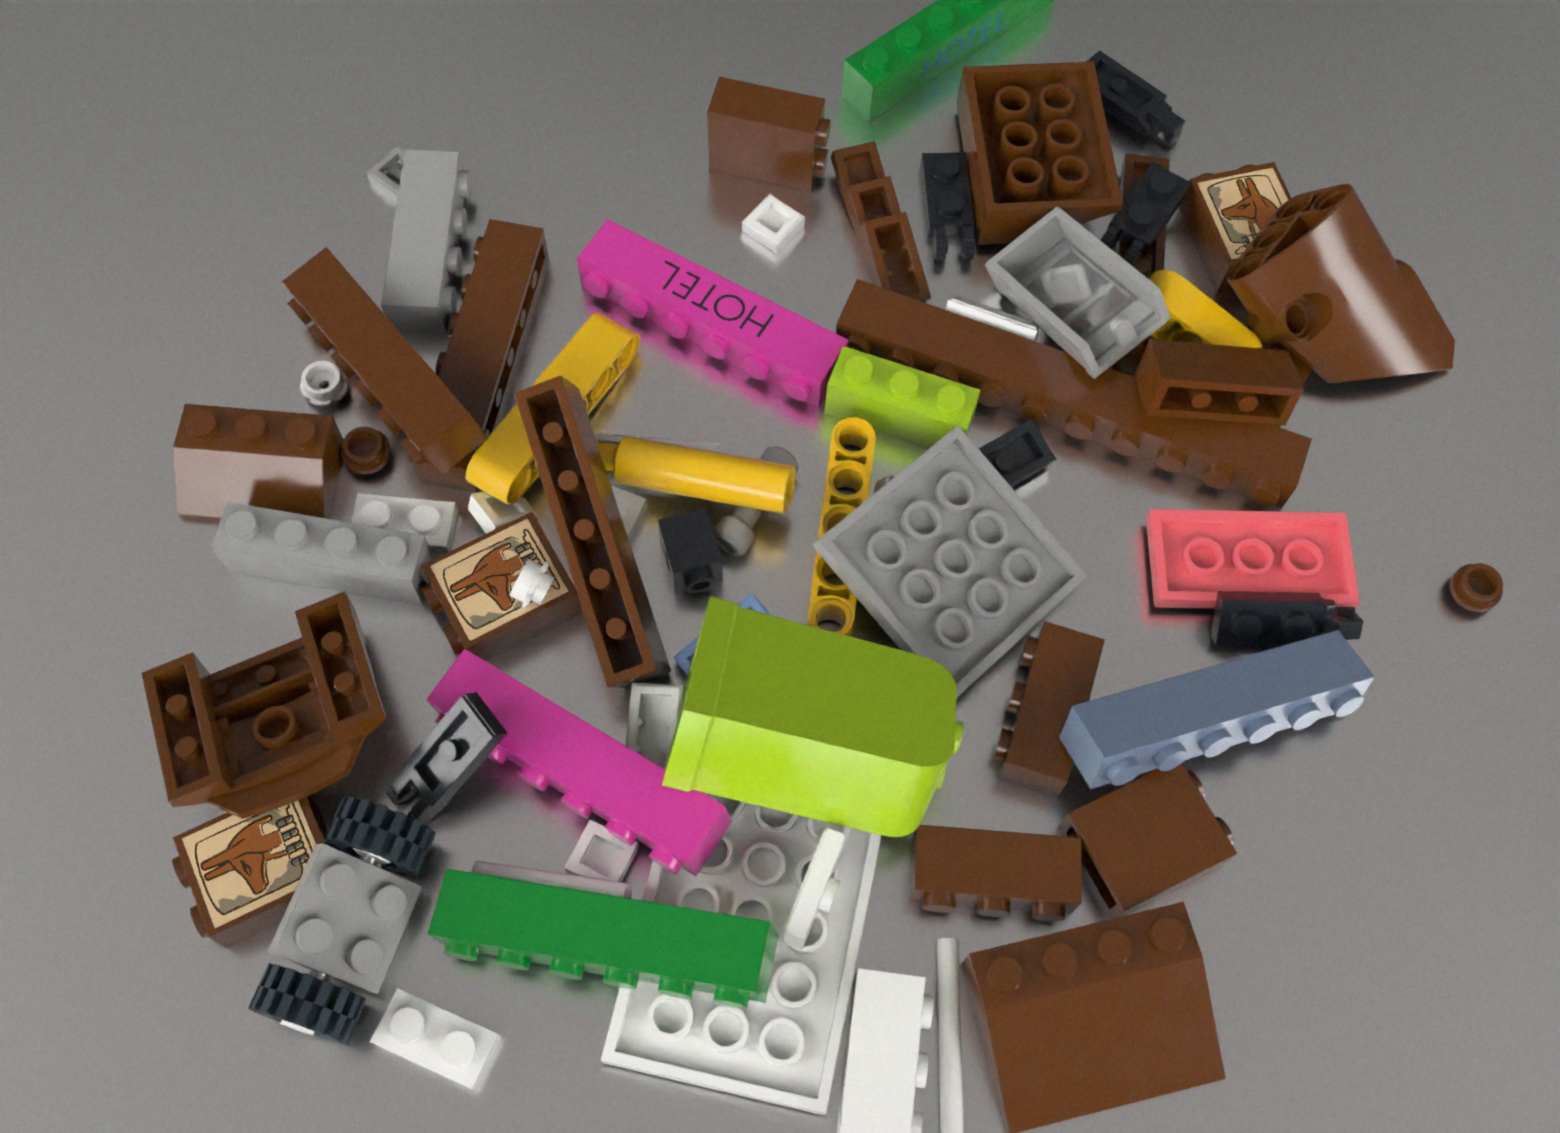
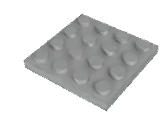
[812,425,1088,697]

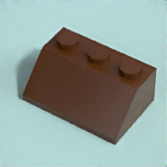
[173,404,344,522]

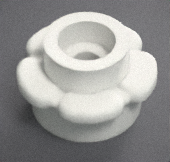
[300,361,348,407]
[509,559,554,609]

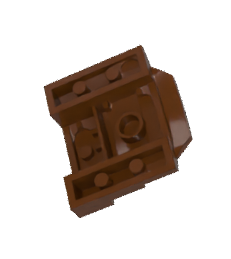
[142,591,387,819]

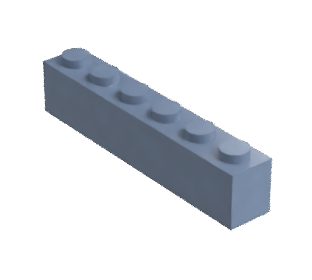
[1059,630,1375,789]

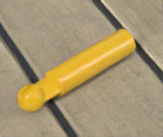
[596,436,796,514]

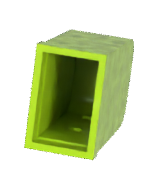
[662,596,964,837]

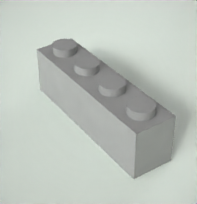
[381,149,472,332]
[211,502,435,606]

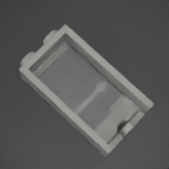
[985,206,1171,379]

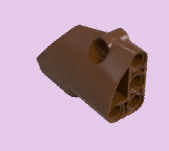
[1226,184,1455,383]

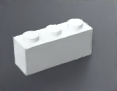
[837,968,934,1133]

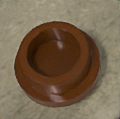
[341,427,391,474]
[1450,563,1503,612]

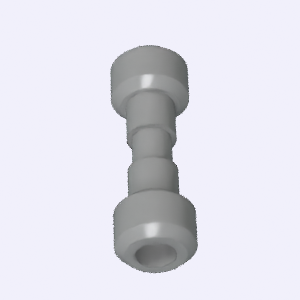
[713,446,799,556]

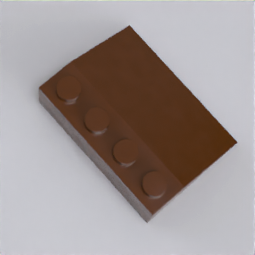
[956,61,1123,245]
[960,901,1226,1133]

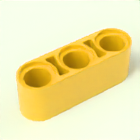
[1149,270,1262,348]

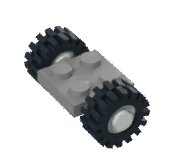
[248,797,436,1045]

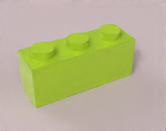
[824,346,981,448]

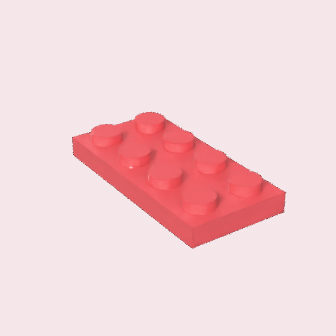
[1146,509,1360,609]

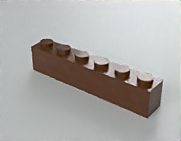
[408,219,549,492]
[282,247,489,476]
[513,375,672,689]

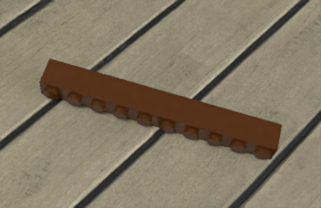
[836,279,1312,509]

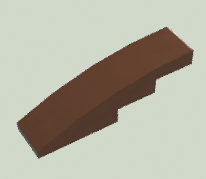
[830,141,931,302]

